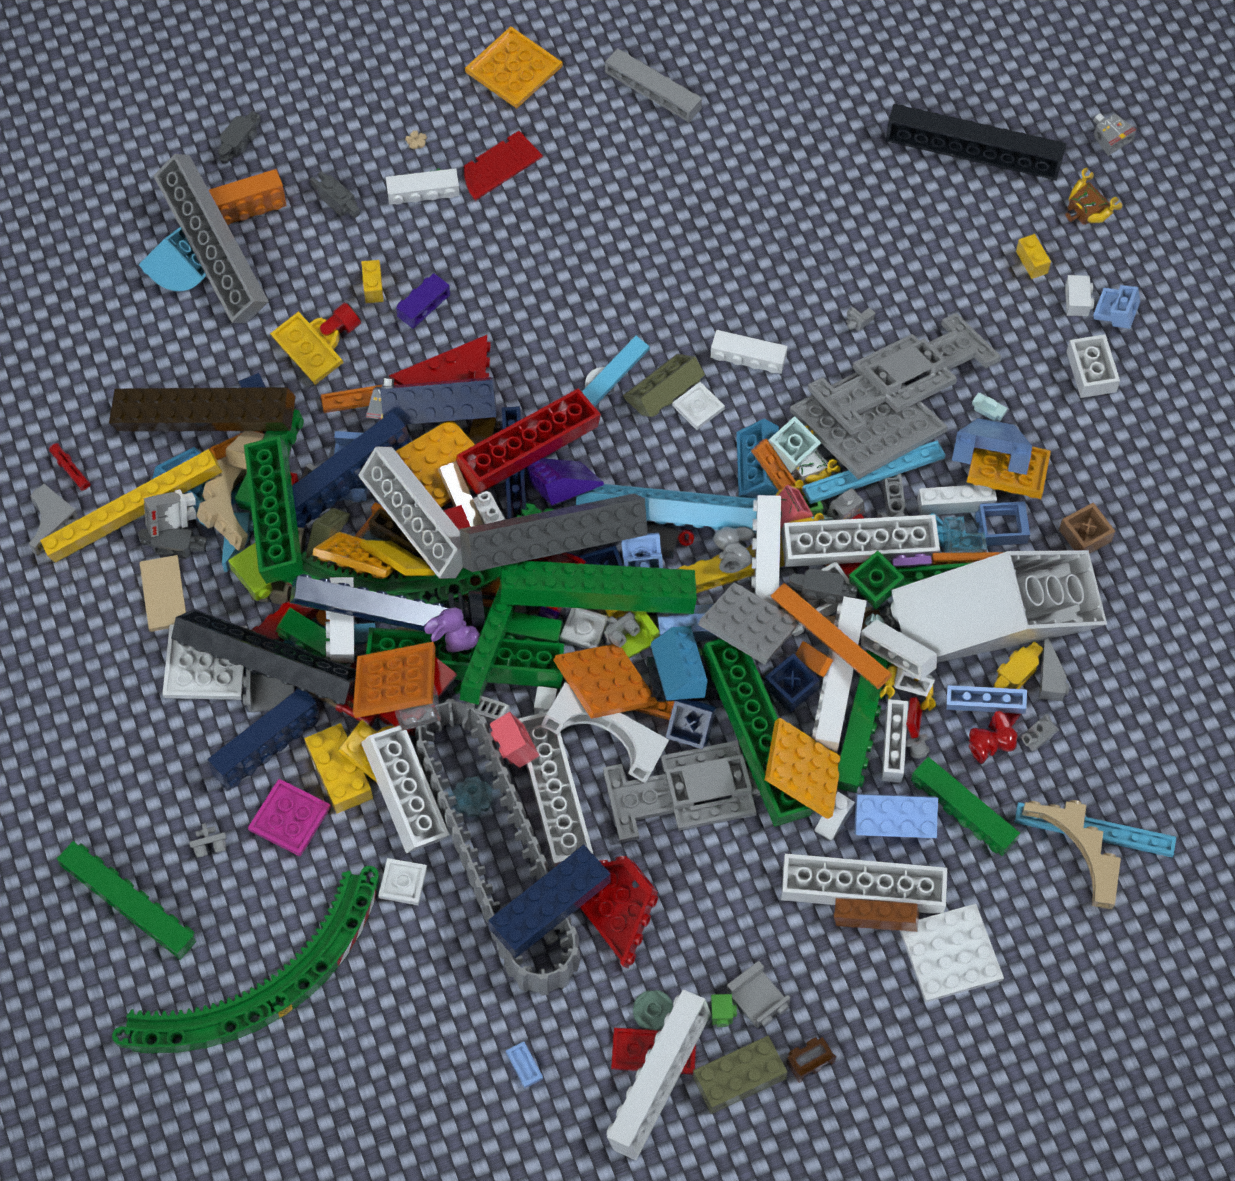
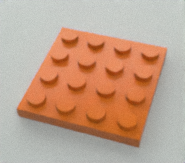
[353,642,436,718]
[553,644,657,719]

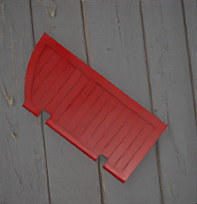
[463,130,543,201]

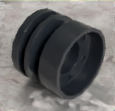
[447,589,485,631]

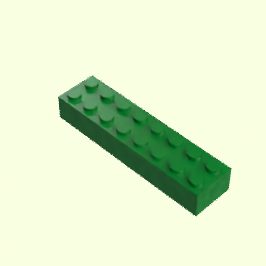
[244,435,304,584]

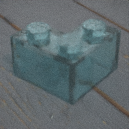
[942,516,987,553]

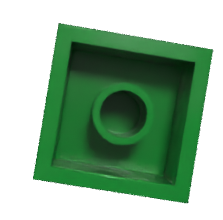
[849,550,904,610]

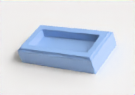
[506,1041,543,1088]

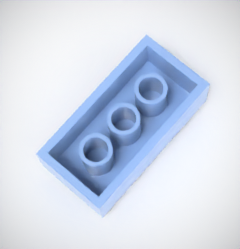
[854,794,938,838]

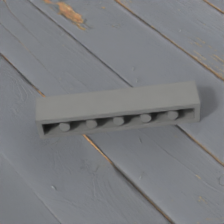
[605,48,702,122]

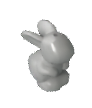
[713,527,754,573]

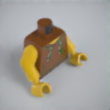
[1065,168,1122,225]

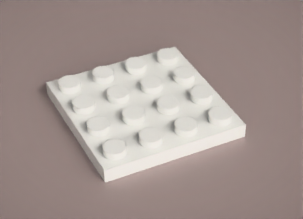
[163,625,248,700]
[899,904,1004,1003]

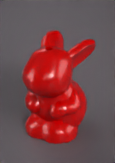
[969,711,1018,764]

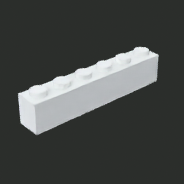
[751,495,781,608]

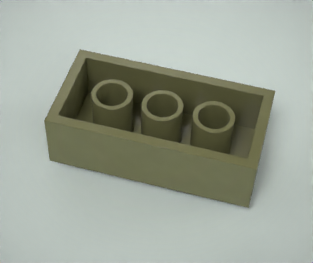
[693,1035,787,1114]

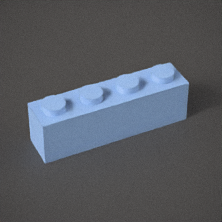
[947,685,1027,714]

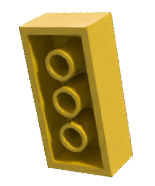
[304,723,373,814]

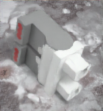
[144,489,196,538]
[473,491,505,524]

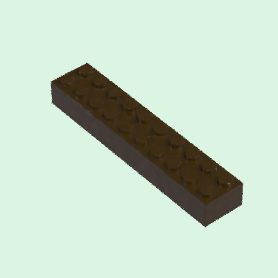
[109,387,296,431]

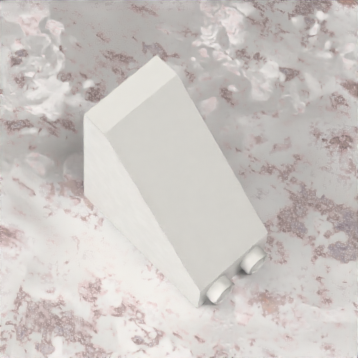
[891,550,1107,663]

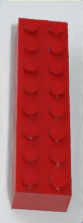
[456,388,601,494]

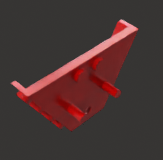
[389,335,491,385]
[580,856,658,969]

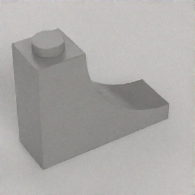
[29,484,79,556]

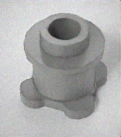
[906,734,930,759]

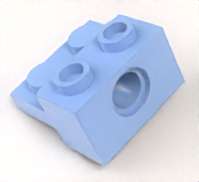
[1093,285,1140,329]
[621,533,663,568]

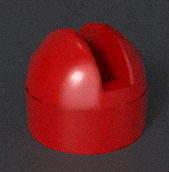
[679,529,694,546]

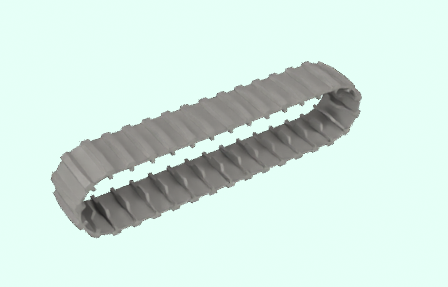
[415,699,580,996]

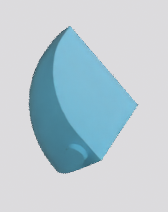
[139,227,206,291]

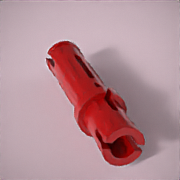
[49,443,91,491]

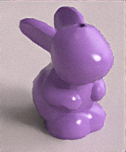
[424,607,480,652]

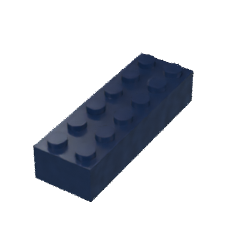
[380,377,497,425]
[207,689,320,791]
[488,845,611,959]

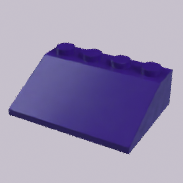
[525,458,604,505]

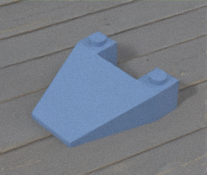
[952,418,1032,475]

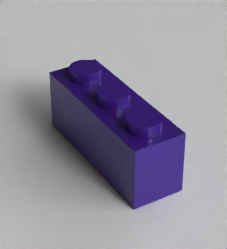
[396,273,450,329]

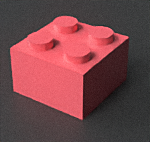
[490,712,540,768]

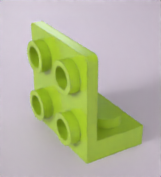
[621,611,660,658]

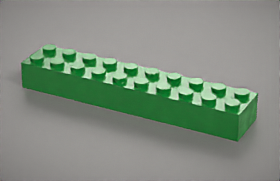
[500,561,697,614]
[366,627,564,688]
[702,639,813,827]

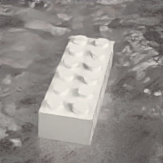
[361,724,449,853]

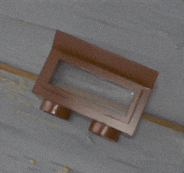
[786,1037,837,1083]

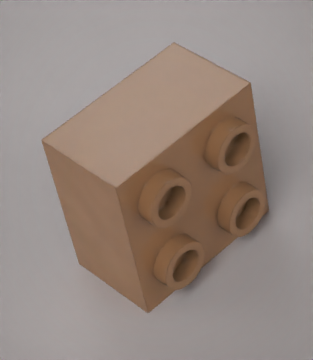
[1059,502,1115,554]

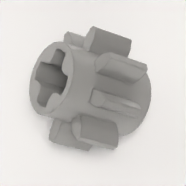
[881,606,900,628]

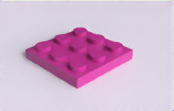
[248,779,331,857]

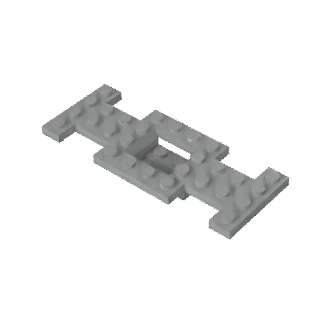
[808,313,1001,435]
[603,740,761,843]

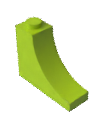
[228,543,273,601]

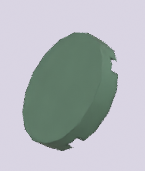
[633,990,673,1030]

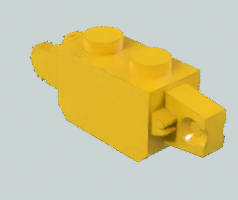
[993,642,1043,689]

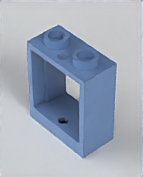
[975,501,1030,546]

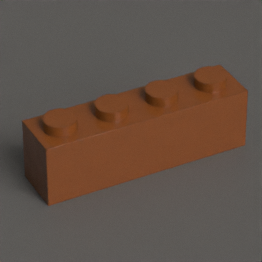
[834,898,919,932]

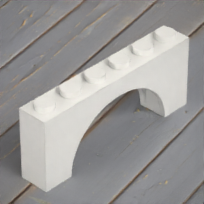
[541,683,669,783]

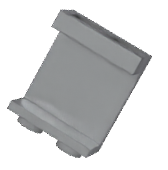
[243,669,296,712]
[726,961,790,1029]

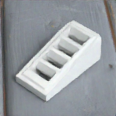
[471,696,510,723]

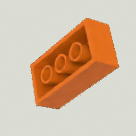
[209,169,287,225]

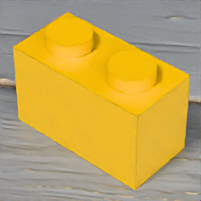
[1016,234,1051,279]
[361,260,384,303]

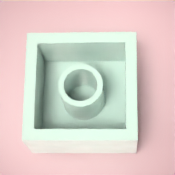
[768,416,821,473]

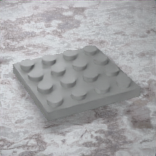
[698,582,799,665]

